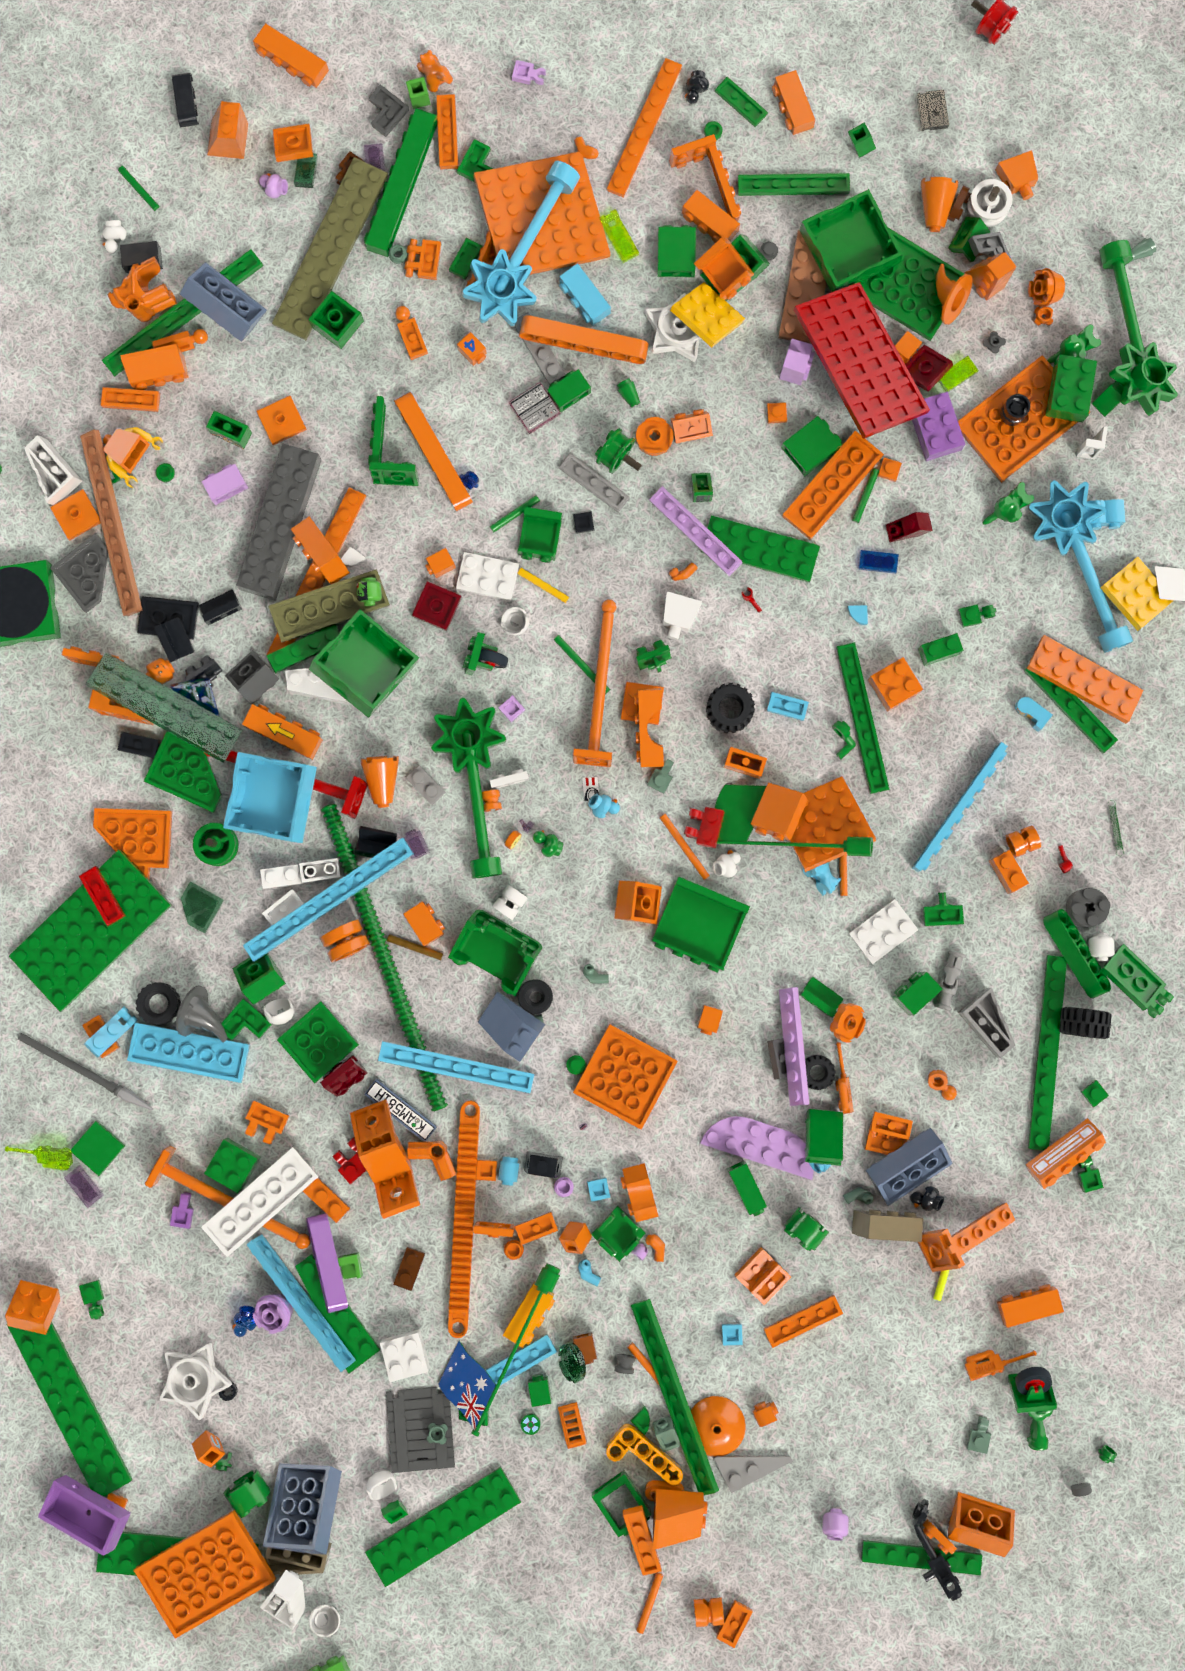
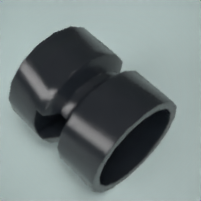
[1000,394,1031,426]

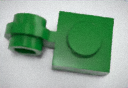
[958,604,997,628]
[1078,1155,1104,1193]
[79,1280,104,1320]

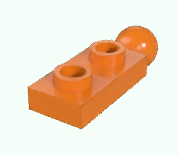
[395,306,428,360]
[152,329,208,352]

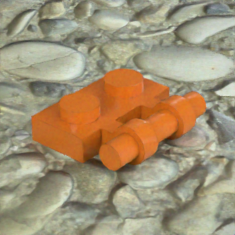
[404,239,442,280]

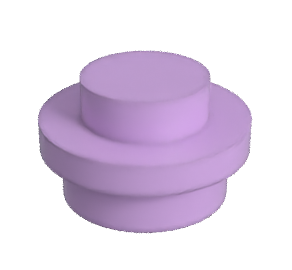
[554,1177,574,1197]

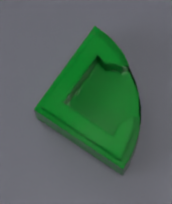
[630,1406,650,1435]

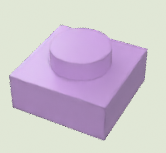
[498,695,525,723]

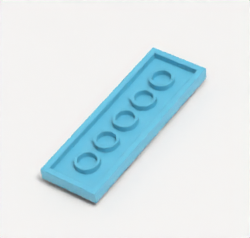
[127,1023,250,1083]

